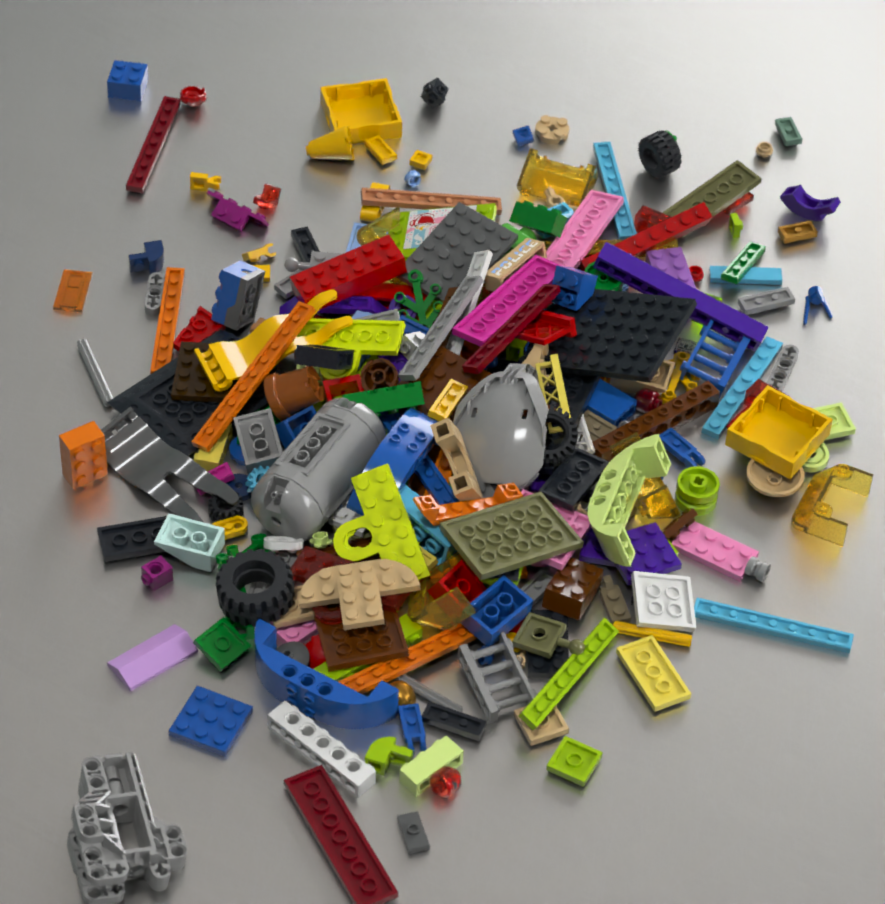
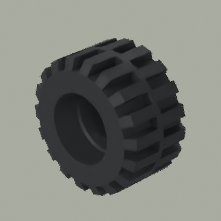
[638,130,682,178]

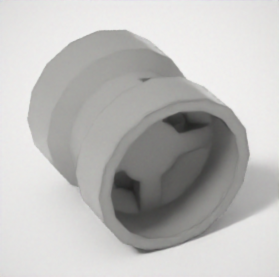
[744,556,771,582]

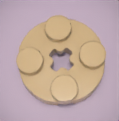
[535,115,569,144]

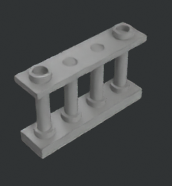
[457,632,537,723]

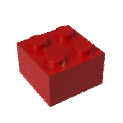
[427,560,487,621]

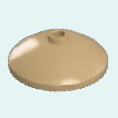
[746,459,804,497]

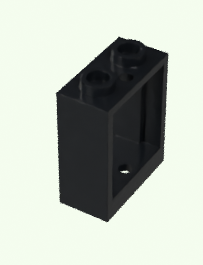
[294,344,354,370]

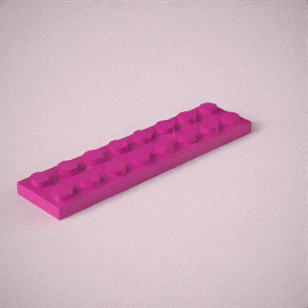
[452,255,562,347]

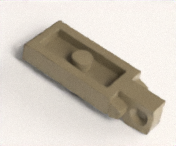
[600,575,631,625]

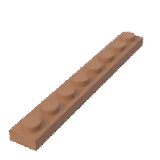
[361,188,502,215]

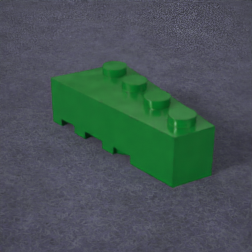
[341,381,424,416]

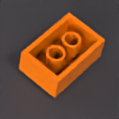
[59,421,108,489]

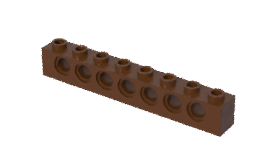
[592,381,720,462]

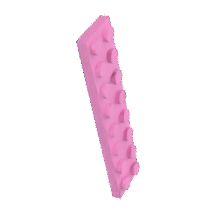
[546,190,624,269]

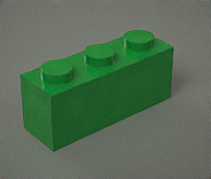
[509,200,567,238]

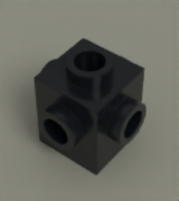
[421,77,449,108]

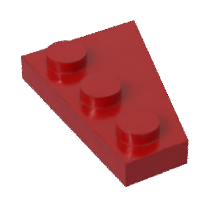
[173,306,226,352]

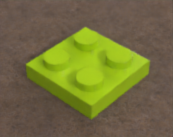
[546,736,603,787]

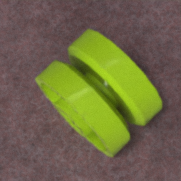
[675,466,720,516]

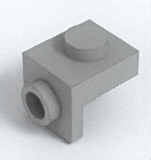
[399,331,425,360]

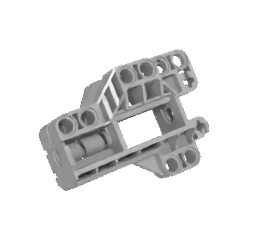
[67,752,187,904]

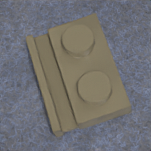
[577,410,618,442]

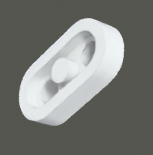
[264,536,304,553]

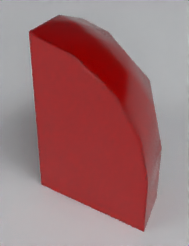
[303,635,325,669]

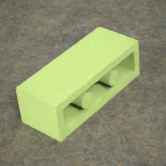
[399,735,464,797]

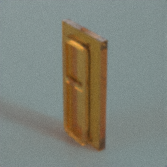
[53,269,93,313]

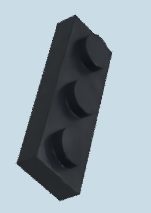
[421,701,487,741]

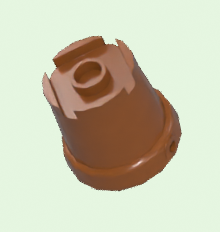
[264,366,325,421]

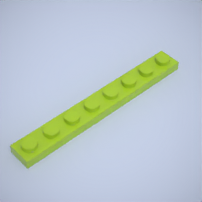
[518,618,619,730]

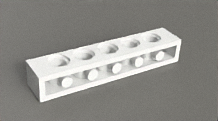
[267,700,376,798]

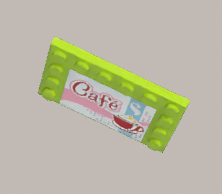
[389,203,497,261]

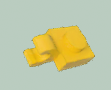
[190,172,222,192]
[242,243,276,263]

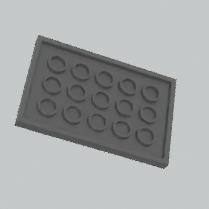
[396,202,518,303]

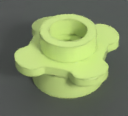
[309,531,333,549]

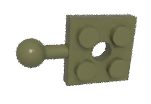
[512,612,585,658]

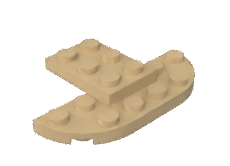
[299,559,421,630]

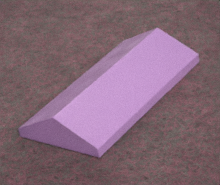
[107,624,198,691]

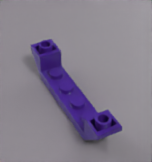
[279,296,389,315]

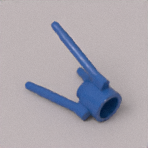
[803,286,833,325]

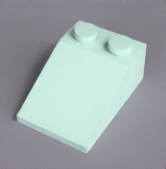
[154,513,225,572]

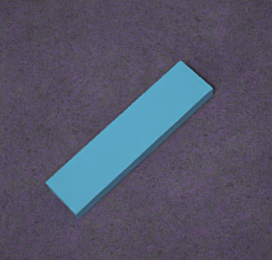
[709,265,783,285]

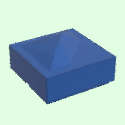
[512,125,534,147]

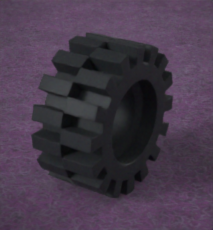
[208,492,244,522]

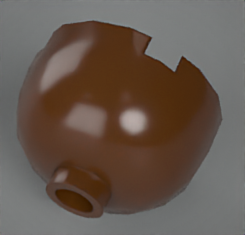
[360,358,399,391]

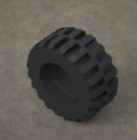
[215,549,295,627]

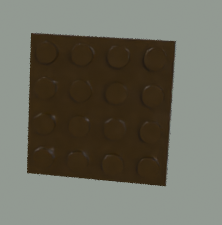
[171,341,248,404]

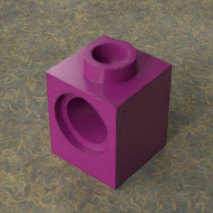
[141,556,173,591]

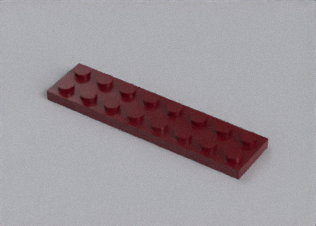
[284,765,399,904]

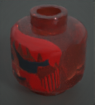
[430,766,461,798]

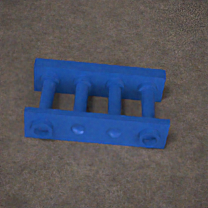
[679,320,750,398]

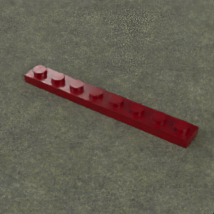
[126,96,181,193]
[462,284,561,374]

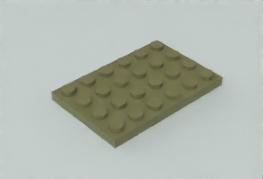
[439,492,583,580]

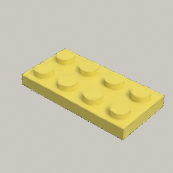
[616,635,691,712]

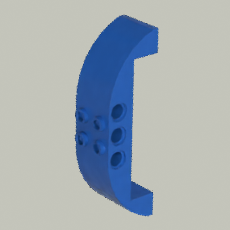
[346,408,439,516]
[254,619,399,730]

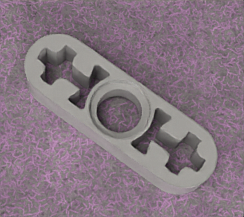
[144,272,165,316]

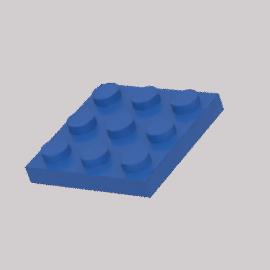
[168,685,253,757]

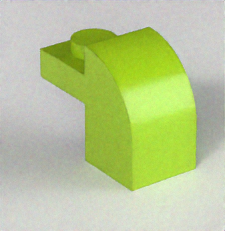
[365,737,413,776]

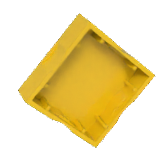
[320,78,402,144]
[725,385,833,480]

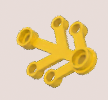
[661,352,700,404]

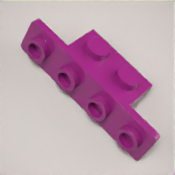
[207,190,269,232]

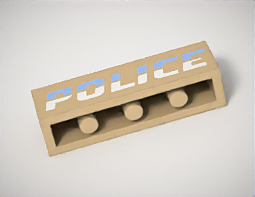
[484,238,547,291]

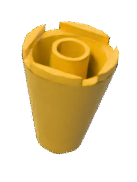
[306,126,355,161]

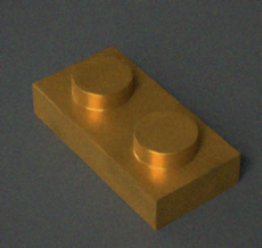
[778,220,818,244]

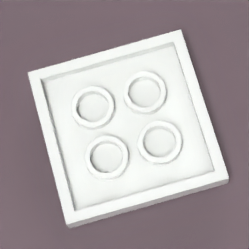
[631,571,696,632]

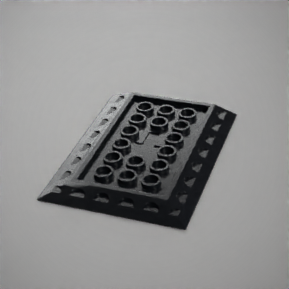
[107,330,285,456]

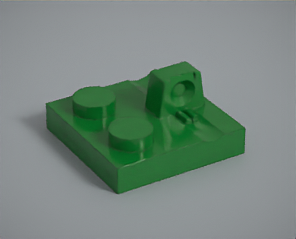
[193,617,251,672]

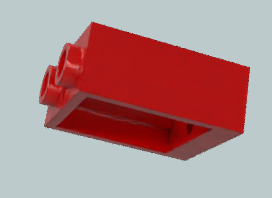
[322,374,364,403]

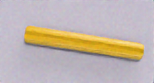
[613,621,692,647]

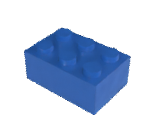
[460,576,534,647]

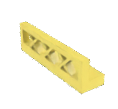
[535,354,571,434]

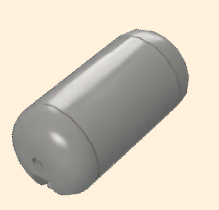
[251,397,386,541]

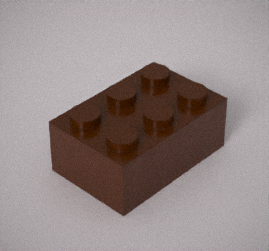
[542,558,604,620]

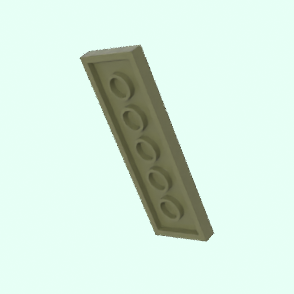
[659,160,761,238]

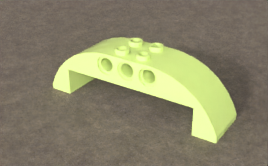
[587,434,671,567]

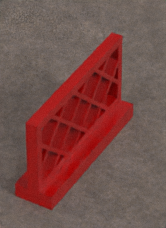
[515,310,577,346]

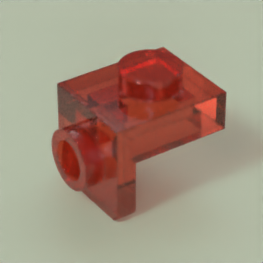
[253,183,281,210]

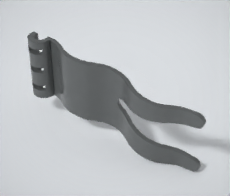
[101,407,239,522]

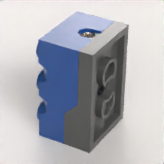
[211,260,265,330]

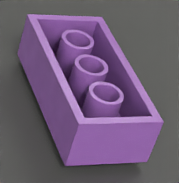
[645,247,696,288]

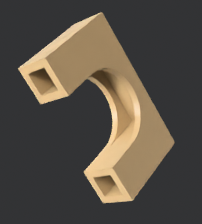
[430,418,483,502]

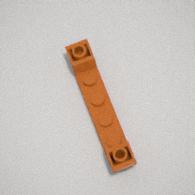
[413,482,523,526]

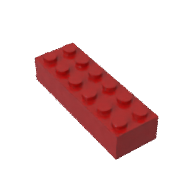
[289,234,407,310]

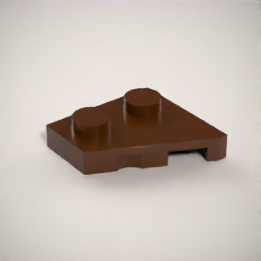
[662,508,698,540]

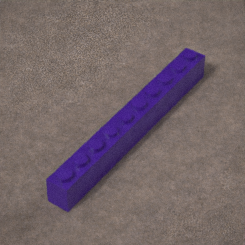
[593,242,769,352]

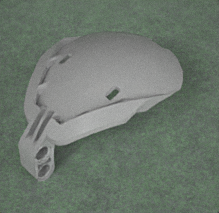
[453,363,549,492]

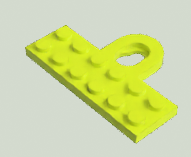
[297,318,406,380]
[333,463,431,580]

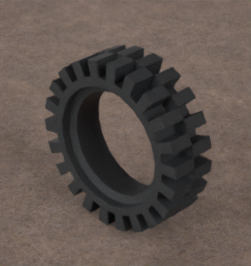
[522,405,578,467]

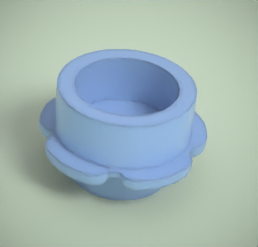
[404,170,421,187]

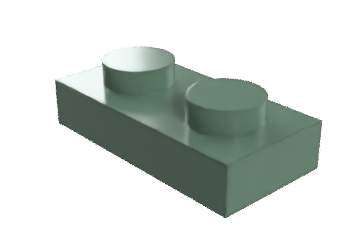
[775,117,802,146]

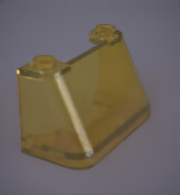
[516,148,598,207]

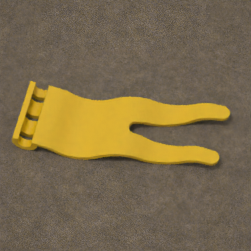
[194,290,353,392]

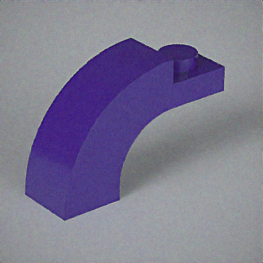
[780,185,841,221]

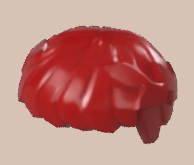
[180,86,207,107]

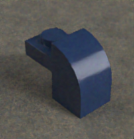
[128,240,164,275]

